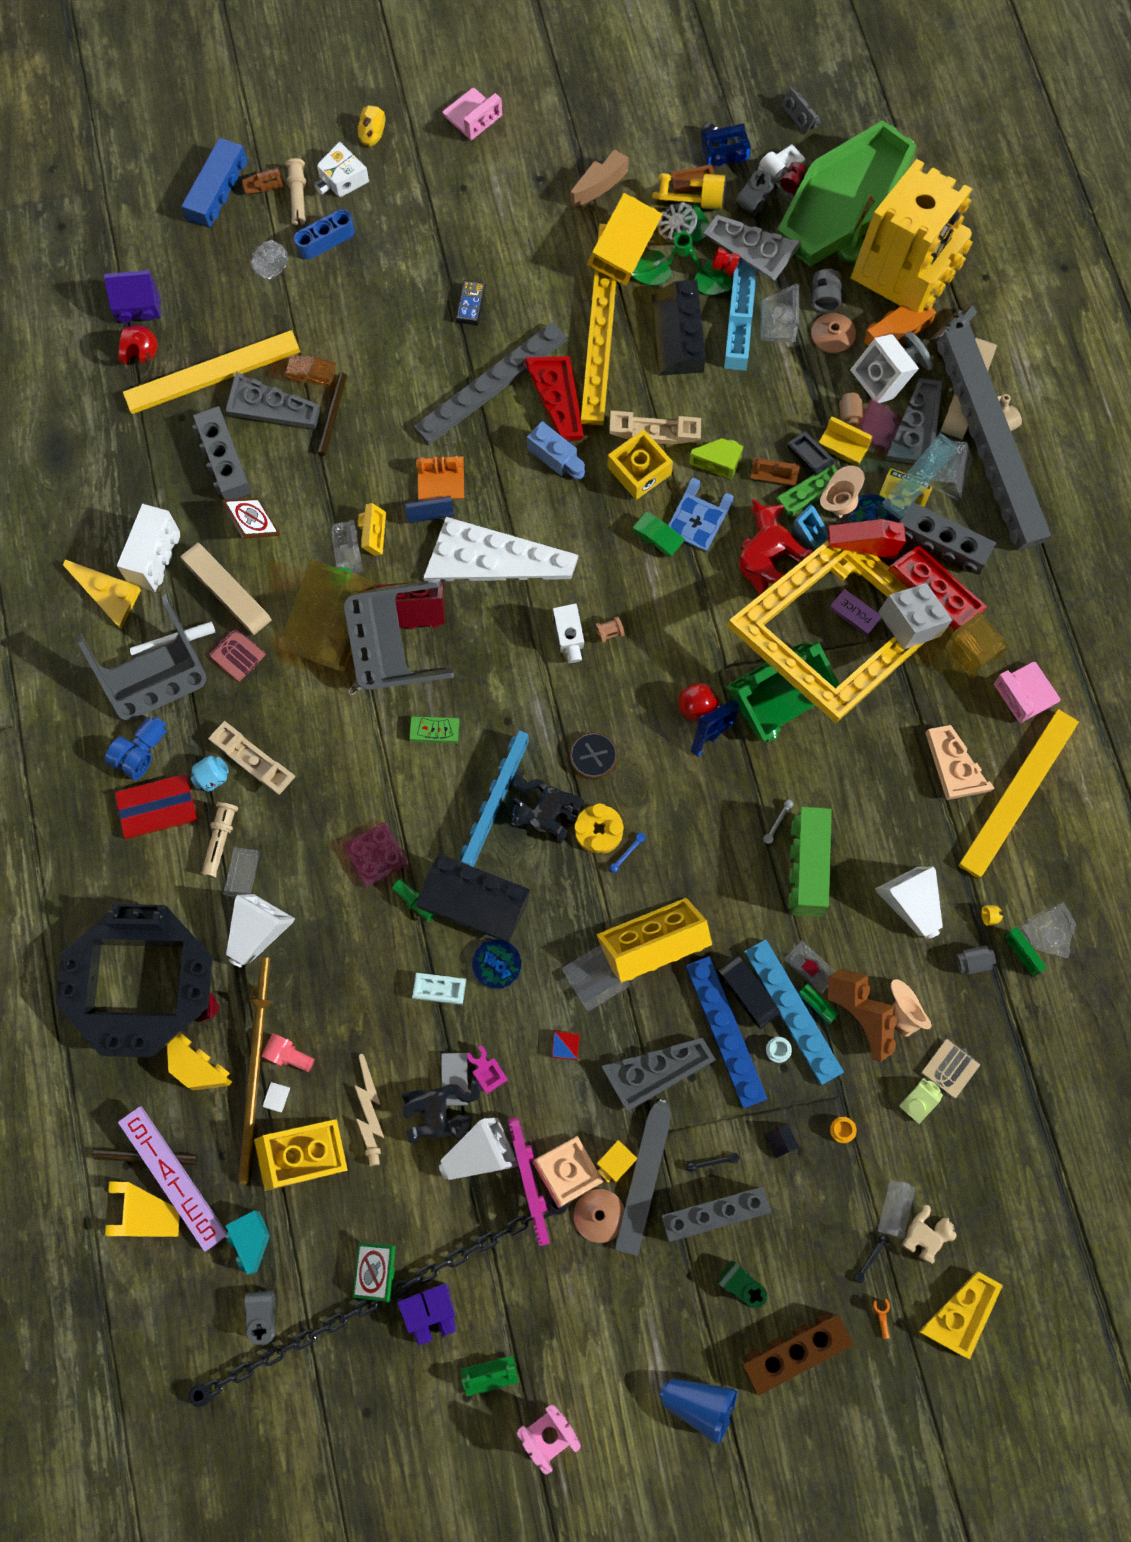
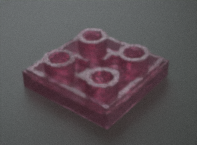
[343,821,409,888]

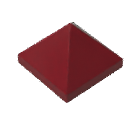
[197,993,220,1022]

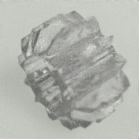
[250,240,289,280]

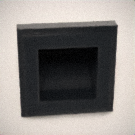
[764,1124,799,1158]

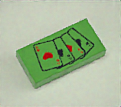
[410,716,460,744]

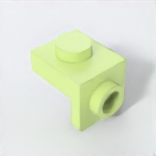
[899,1078,943,1124]

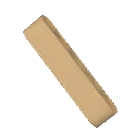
[940,338,997,440]
[180,542,272,636]

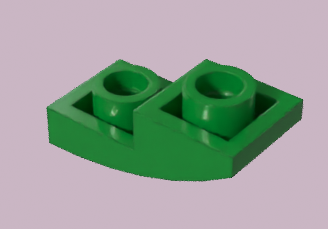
[631,512,685,558]

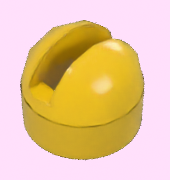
[981,905,1003,926]

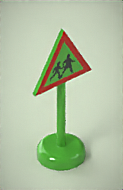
[837,193,875,264]

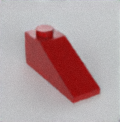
[827,519,906,559]

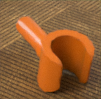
[872,1299,890,1339]

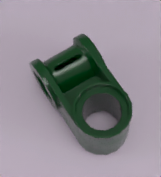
[716,1260,767,1308]

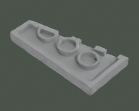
[704,215,801,281]

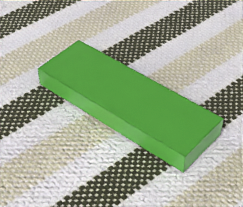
[775,465,838,518]

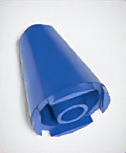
[659,1378,738,1444]

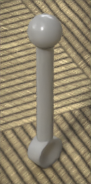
[763,799,793,844]

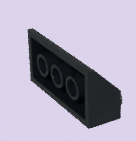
[652,280,706,376]
[416,853,530,944]

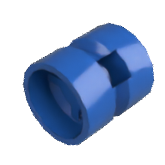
[105,737,152,780]

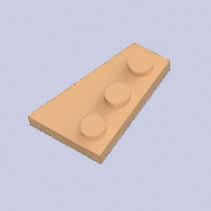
[925,725,995,800]

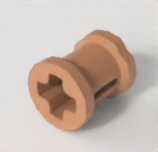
[595,616,625,643]

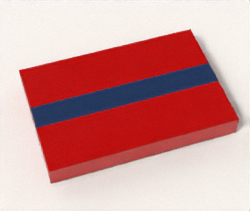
[115,774,198,840]

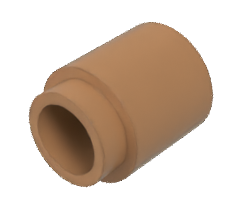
[839,393,864,428]

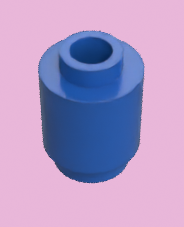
[132,716,167,751]

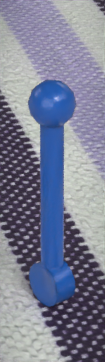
[609,833,646,873]

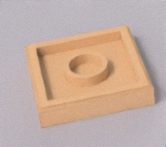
[533,1136,604,1208]

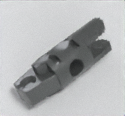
[930,305,977,355]

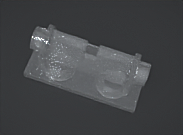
[878,1179,916,1239]

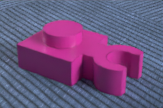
[467,1045,508,1094]

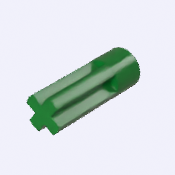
[798,984,839,1024]

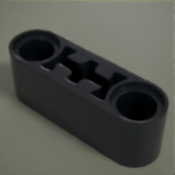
[716,955,781,1029]

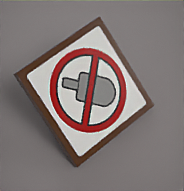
[221,498,280,539]

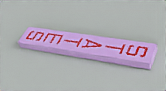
[118,1106,227,1252]

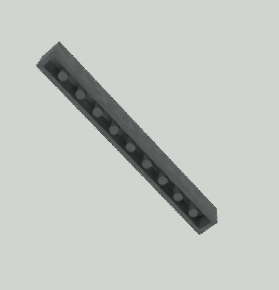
[937,326,1051,551]

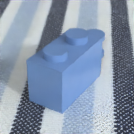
[527,421,585,479]

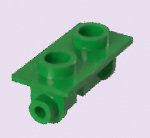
[461,1355,519,1396]

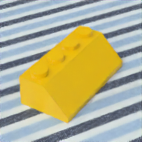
[597,898,712,983]

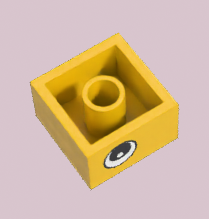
[608,429,673,500]

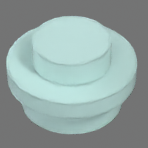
[766,1037,792,1063]

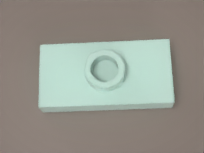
[412,973,466,1005]

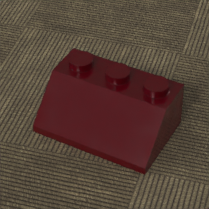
[373,581,445,629]

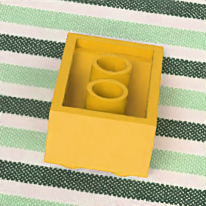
[255,1119,347,1191]

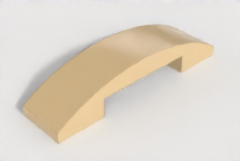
[609,411,701,444]
[208,721,295,795]

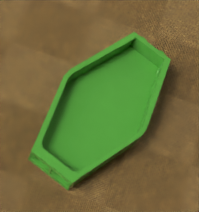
[777,120,916,267]

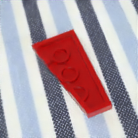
[524,356,584,441]

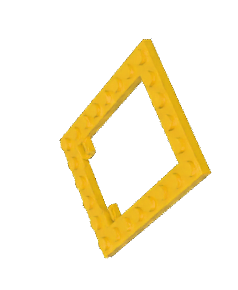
[726,540,925,723]

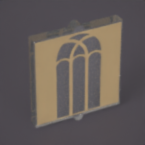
[920,1038,981,1100]

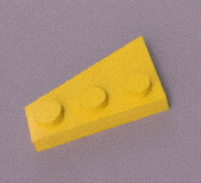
[919,1272,1003,1359]

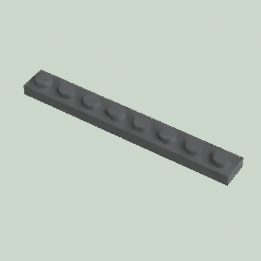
[414,322,567,445]

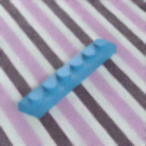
[459,731,529,867]
[744,940,844,1085]

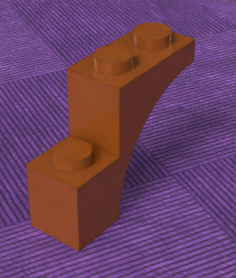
[828,968,897,1062]

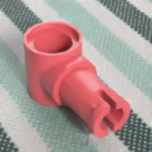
[261,1033,315,1072]

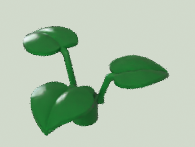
[631,202,732,296]

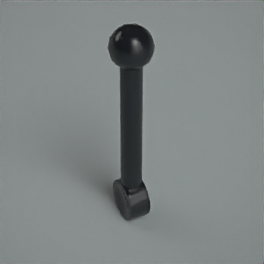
[686,1153,739,1172]
[854,1235,889,1283]

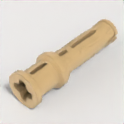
[286,158,306,225]
[201,802,238,878]

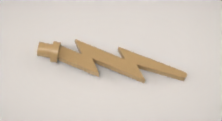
[354,1054,384,1166]

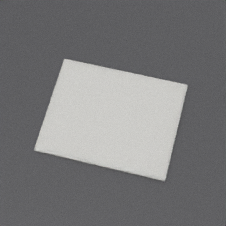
[263,1082,290,1113]

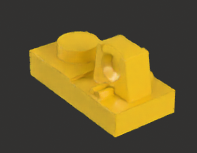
[358,503,386,556]

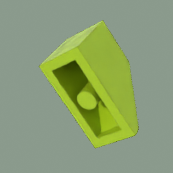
[689,438,743,480]

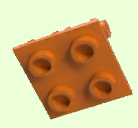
[417,456,464,501]

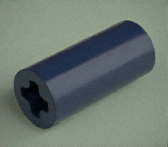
[405,495,454,523]

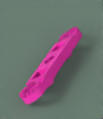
[508,1117,550,1246]

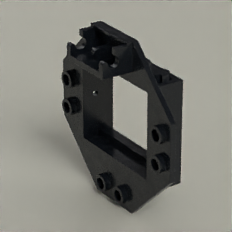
[55,904,213,1058]

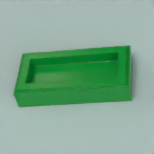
[1004,926,1047,977]

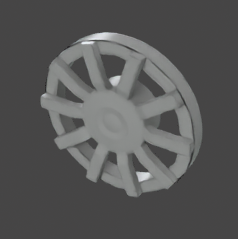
[657,202,697,242]

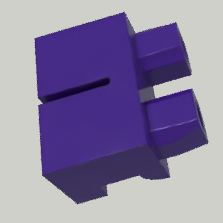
[398,1283,456,1346]

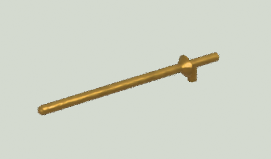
[238,957,274,1185]

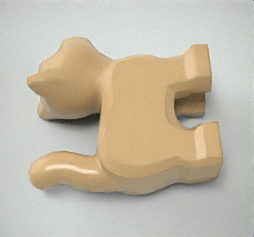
[902,1205,957,1264]

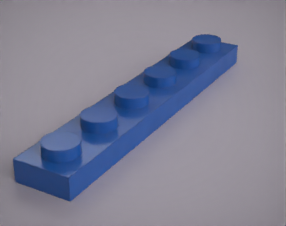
[686,957,767,1109]

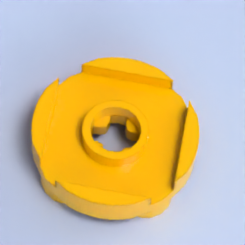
[575,803,624,854]

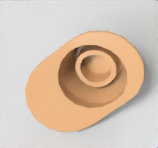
[820,466,865,518]
[891,979,932,1037]

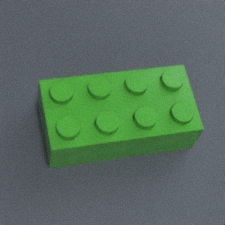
[788,807,831,917]

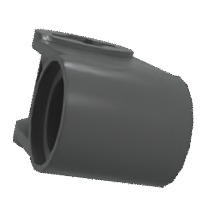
[735,170,775,216]
[245,1291,275,1345]

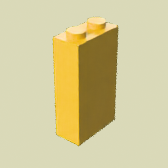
[587,193,663,285]

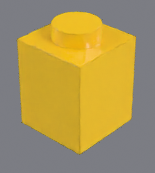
[597,1140,637,1183]

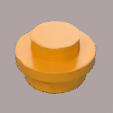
[830,1117,856,1143]

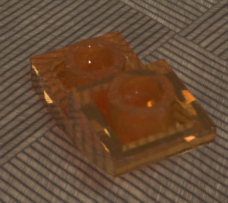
[285,355,336,385]

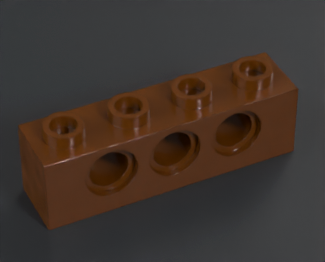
[741,1312,854,1396]

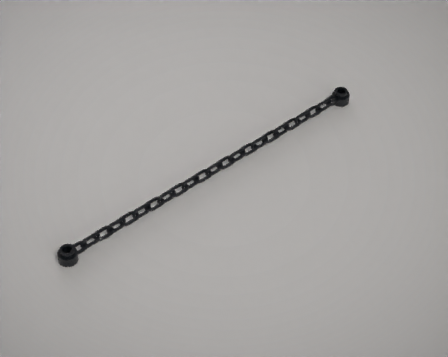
[189,1196,568,1407]

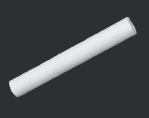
[130,621,215,659]

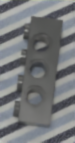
[192,406,252,500]
[900,501,996,575]
[661,1187,771,1242]

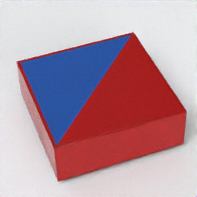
[552,1031,580,1060]

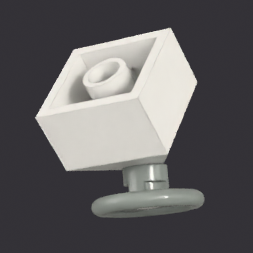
[850,331,934,404]

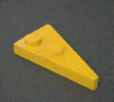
[63,560,141,629]

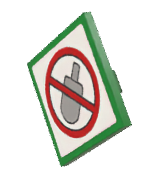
[353,1243,396,1302]

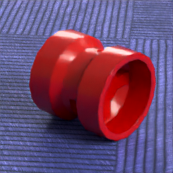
[711,247,740,276]

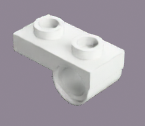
[758,145,806,184]

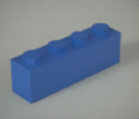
[181,138,247,228]

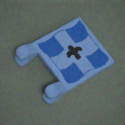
[669,478,733,552]

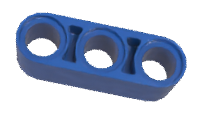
[294,210,355,259]

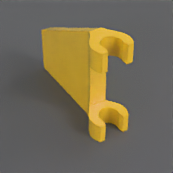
[105,1182,180,1237]

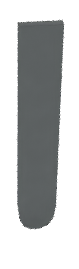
[615,1100,670,1256]

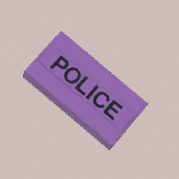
[829,589,882,636]

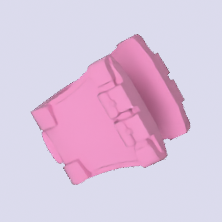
[518,1405,581,1474]

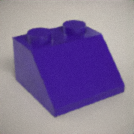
[104,270,161,323]

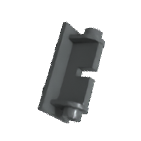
[781,87,821,135]

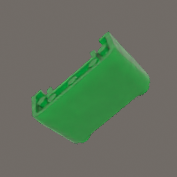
[726,642,840,742]

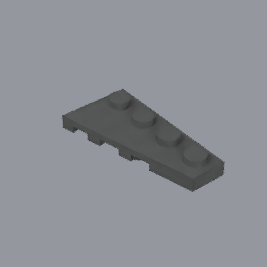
[226,372,320,429]
[886,378,942,466]
[601,1038,715,1112]

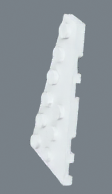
[424,517,578,581]

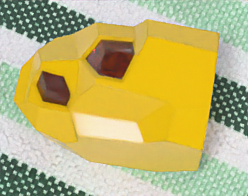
[358,105,386,147]

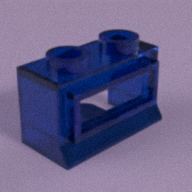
[701,123,751,166]

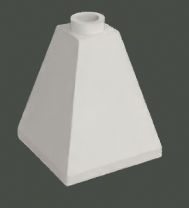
[875,867,942,939]
[226,894,295,967]
[439,1118,519,1180]

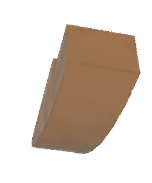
[571,149,629,207]

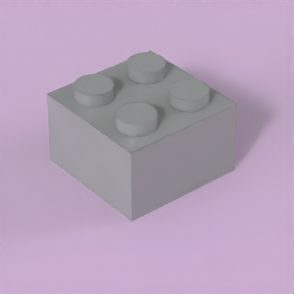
[878,583,952,649]

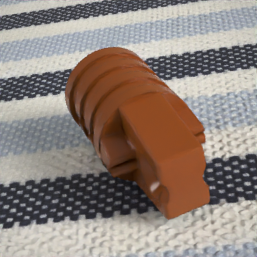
[242,167,284,194]

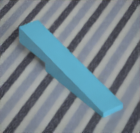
[724,259,756,371]

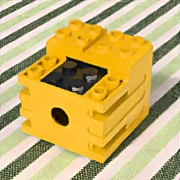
[851,159,973,312]

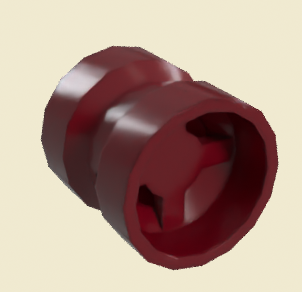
[780,161,808,194]

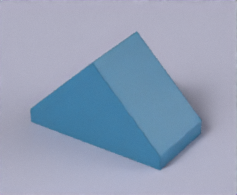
[791,505,828,551]

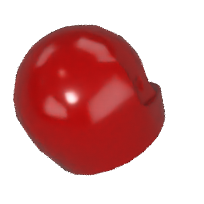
[118,326,158,364]
[678,683,719,722]

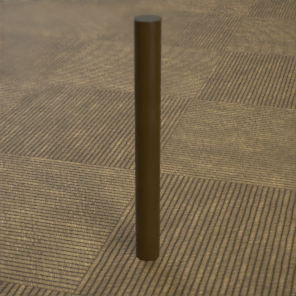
[317,372,347,456]
[93,1149,198,1165]

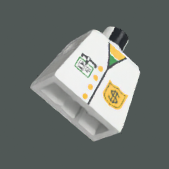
[314,142,369,197]

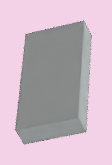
[442,1053,468,1106]

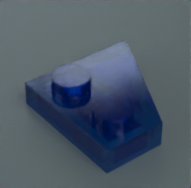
[690,700,740,757]

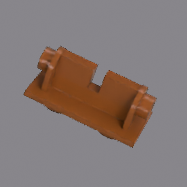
[750,457,800,486]

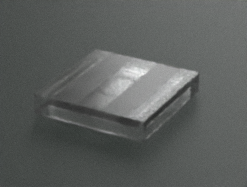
[561,945,630,1012]

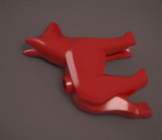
[739,499,814,596]

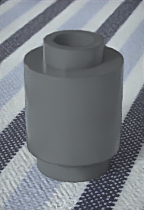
[956,945,996,975]

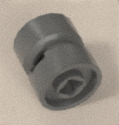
[812,269,842,312]

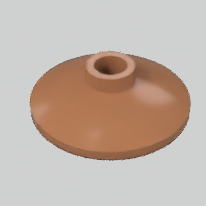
[811,313,856,354]
[574,1189,625,1243]

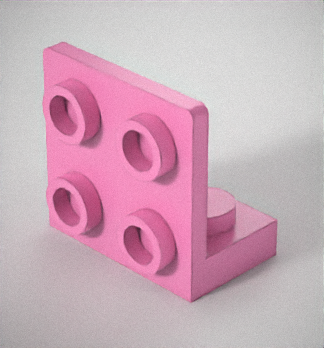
[443,88,502,140]
[994,662,1060,724]

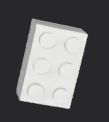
[117,504,180,592]

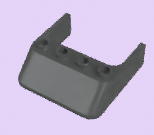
[344,579,455,690]
[77,594,206,720]

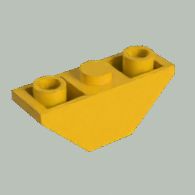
[167,1033,232,1090]

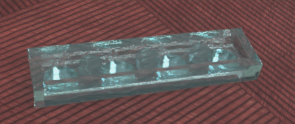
[881,433,959,519]

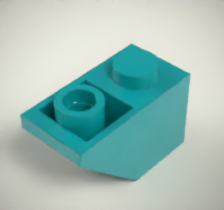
[225,1210,270,1274]

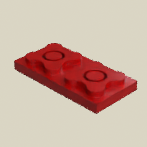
[888,545,987,633]

